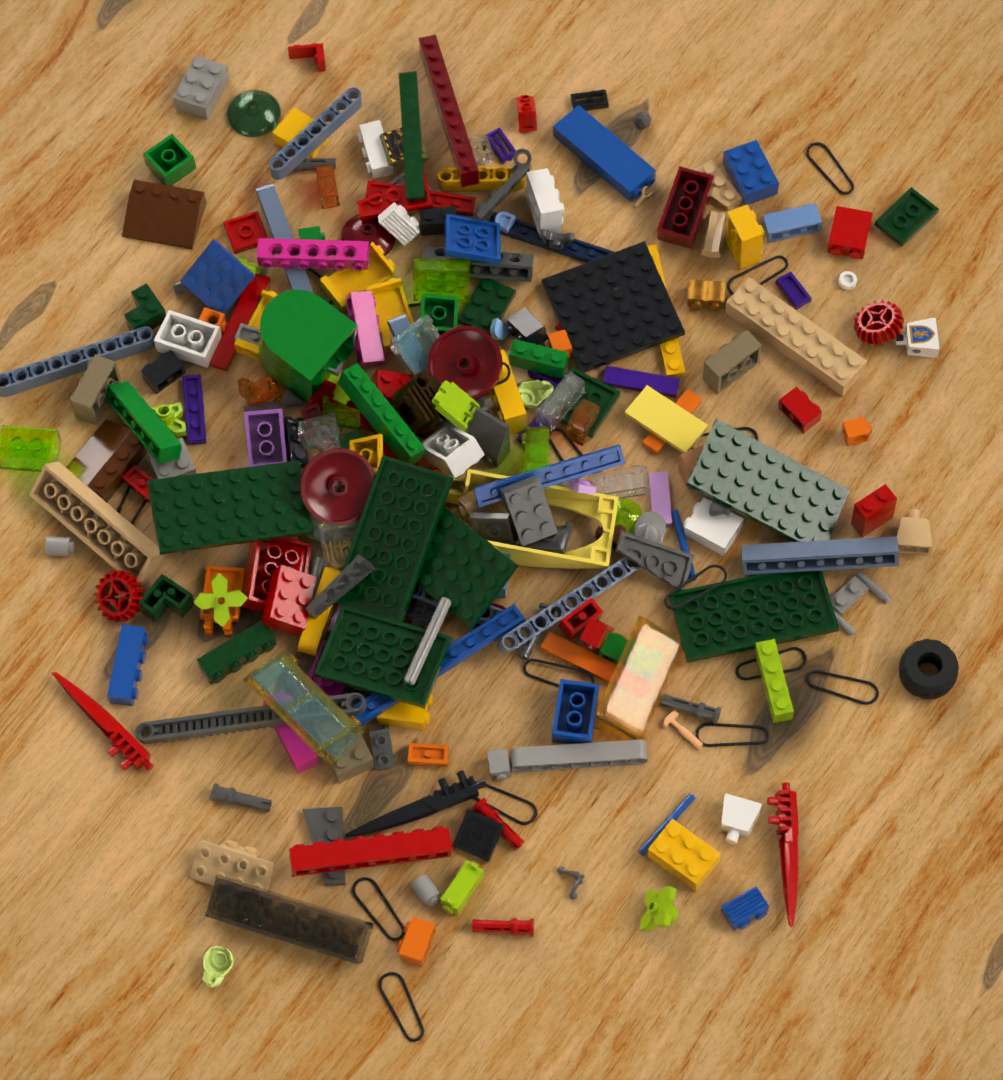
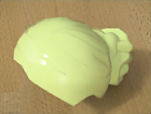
[518,380,554,408]
[202,946,234,988]

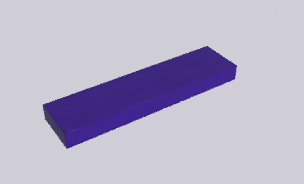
[603,366,680,398]
[182,374,207,445]

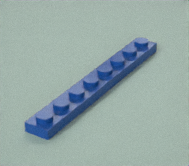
[473,444,625,507]

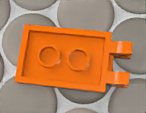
[200,566,245,637]

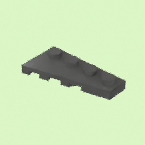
[616,531,694,591]
[303,807,346,886]

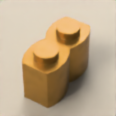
[687,280,726,311]

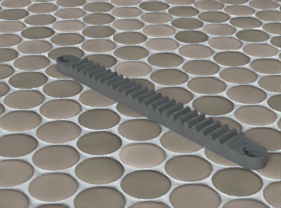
[135,693,367,744]

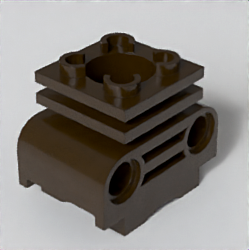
[390,369,450,439]

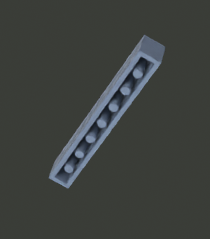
[742,536,899,575]

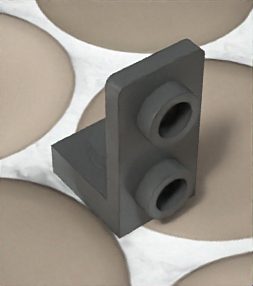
[369,724,395,770]

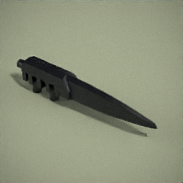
[345,770,487,837]

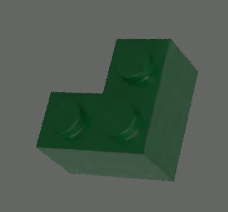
[124,283,166,331]
[138,574,195,622]

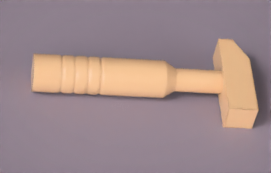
[663,710,703,750]

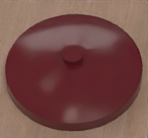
[427,326,503,400]
[300,448,376,525]

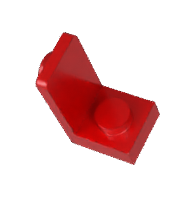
[288,43,326,72]
[516,95,537,132]

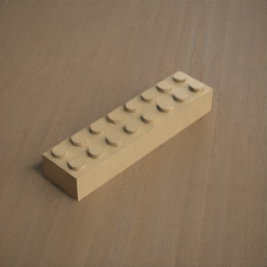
[725,277,867,397]
[29,461,165,586]

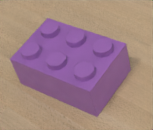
[244,409,287,467]

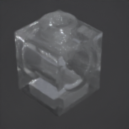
[469,134,493,166]

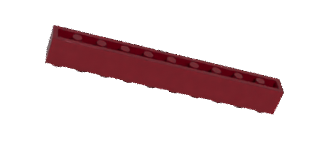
[418,34,479,187]

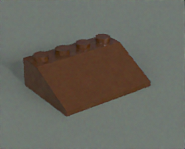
[122,179,206,249]
[66,419,148,503]

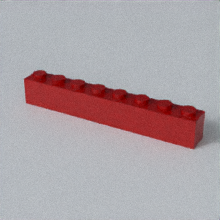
[289,826,453,877]

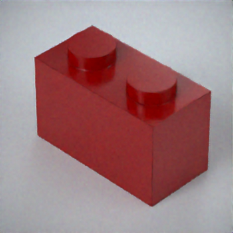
[778,386,822,434]
[559,597,603,641]
[580,618,615,650]

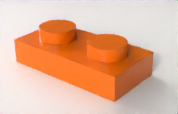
[408,743,449,767]

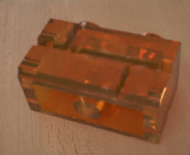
[315,165,340,209]

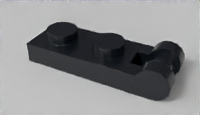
[283,416,308,468]

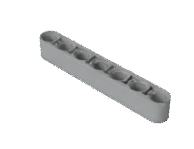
[510,740,648,772]

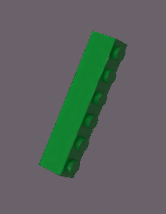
[338,363,426,464]
[106,381,182,464]

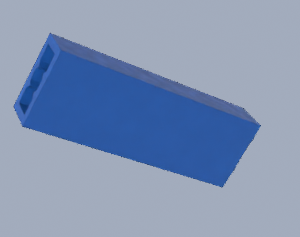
[553,105,656,201]

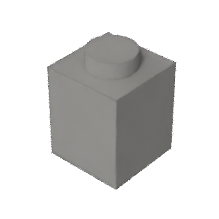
[487,749,511,781]

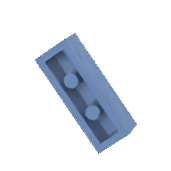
[762,204,822,243]

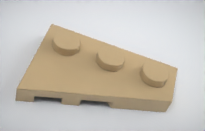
[694,159,742,210]

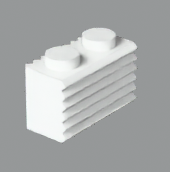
[378,202,420,246]

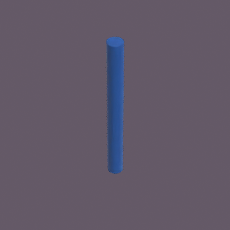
[671,510,697,581]
[638,793,696,856]

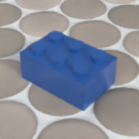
[723,140,779,206]
[552,679,600,744]

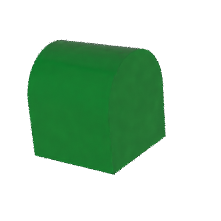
[259,290,358,404]

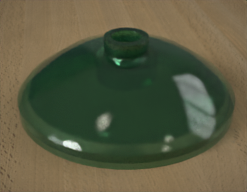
[227,90,281,137]

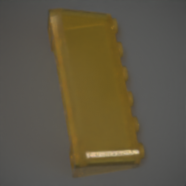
[594,616,683,740]

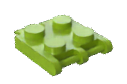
[432,380,480,431]

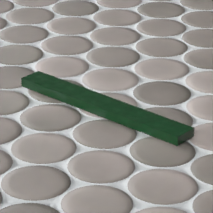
[399,71,425,201]

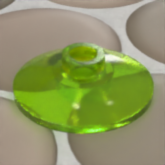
[615,498,643,533]

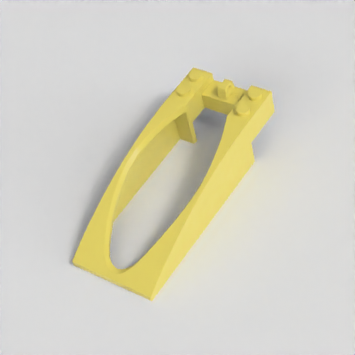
[446,469,619,569]

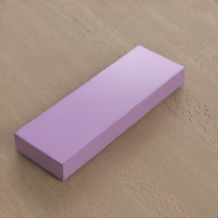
[649,472,672,526]

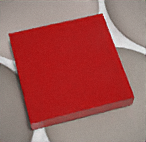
[223,211,268,254]

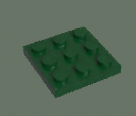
[544,367,621,439]

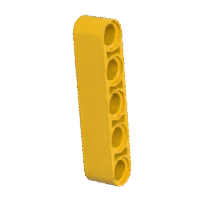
[438,167,526,191]
[298,566,342,656]

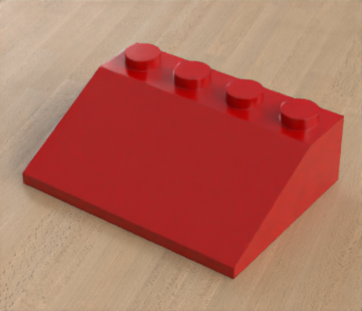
[241,537,312,612]

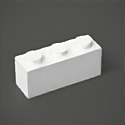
[357,120,394,179]

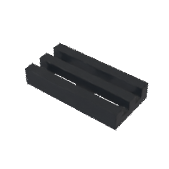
[570,89,609,111]

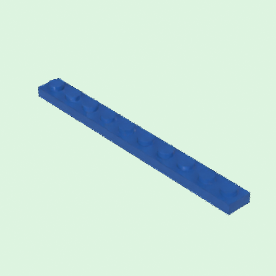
[352,604,525,726]

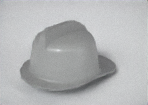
[633,512,666,544]

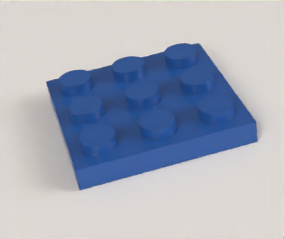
[445,214,501,265]
[180,239,256,314]

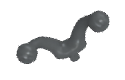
[557,866,585,900]

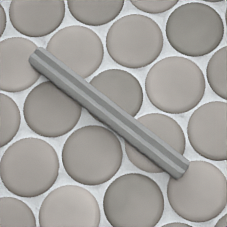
[404,597,451,685]

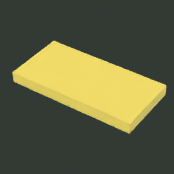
[625,385,708,453]

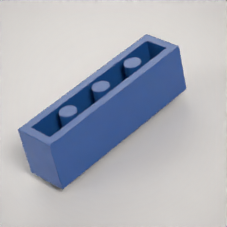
[107,624,149,706]

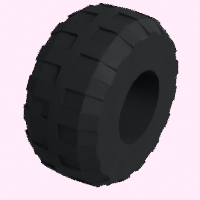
[899,639,959,699]

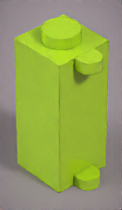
[440,860,484,915]

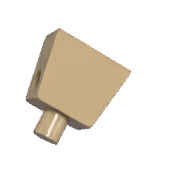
[897,509,932,555]

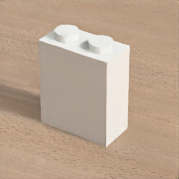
[683,497,744,556]

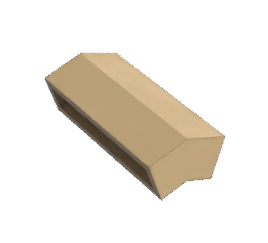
[700,211,727,258]

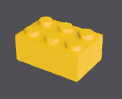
[725,204,764,269]
[648,819,721,892]

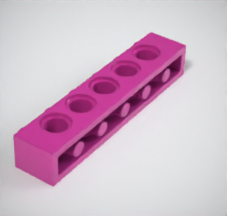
[257,238,370,271]

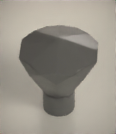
[634,112,652,129]
[282,389,303,407]
[709,500,731,517]

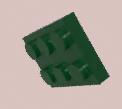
[874,187,939,247]
[458,278,516,336]

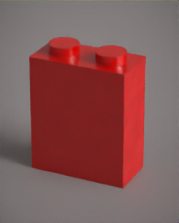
[827,206,873,259]
[851,484,897,538]

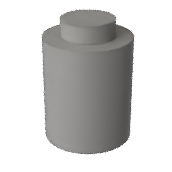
[45,536,75,557]
[411,875,441,907]

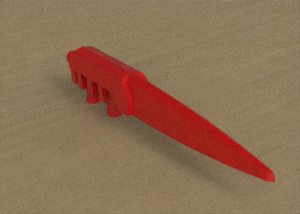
[52,672,154,771]
[767,782,799,927]

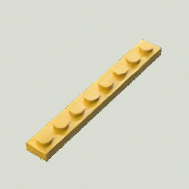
[647,244,685,377]

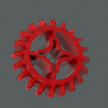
[853,300,904,347]
[94,570,145,622]

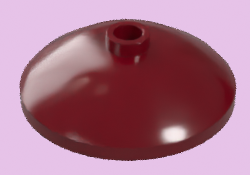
[341,214,396,257]

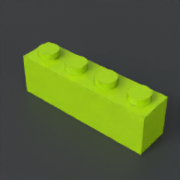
[754,639,794,723]

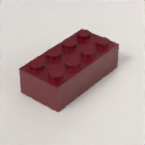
[657,166,715,249]

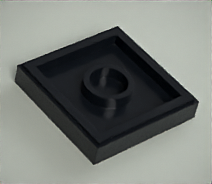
[452,809,505,862]

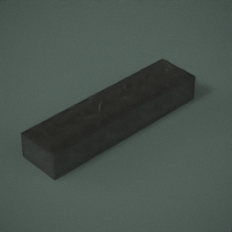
[205,876,374,964]

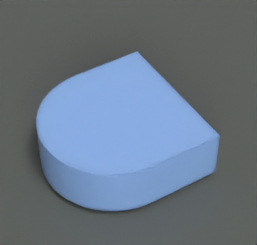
[495,212,516,233]
[490,318,508,340]

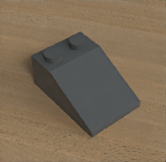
[468,407,511,468]

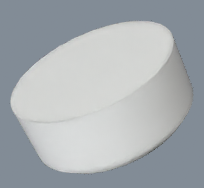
[838,271,857,290]

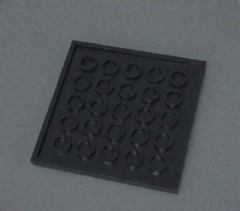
[542,241,685,373]

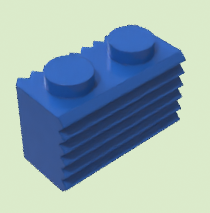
[721,886,769,931]

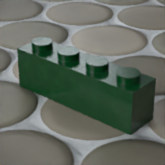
[197,620,277,685]

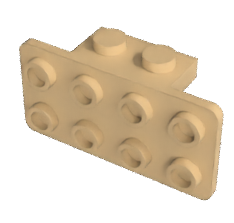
[190,840,274,901]

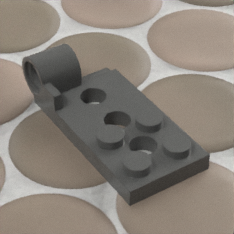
[476,149,532,220]

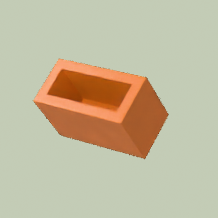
[397,916,436,967]

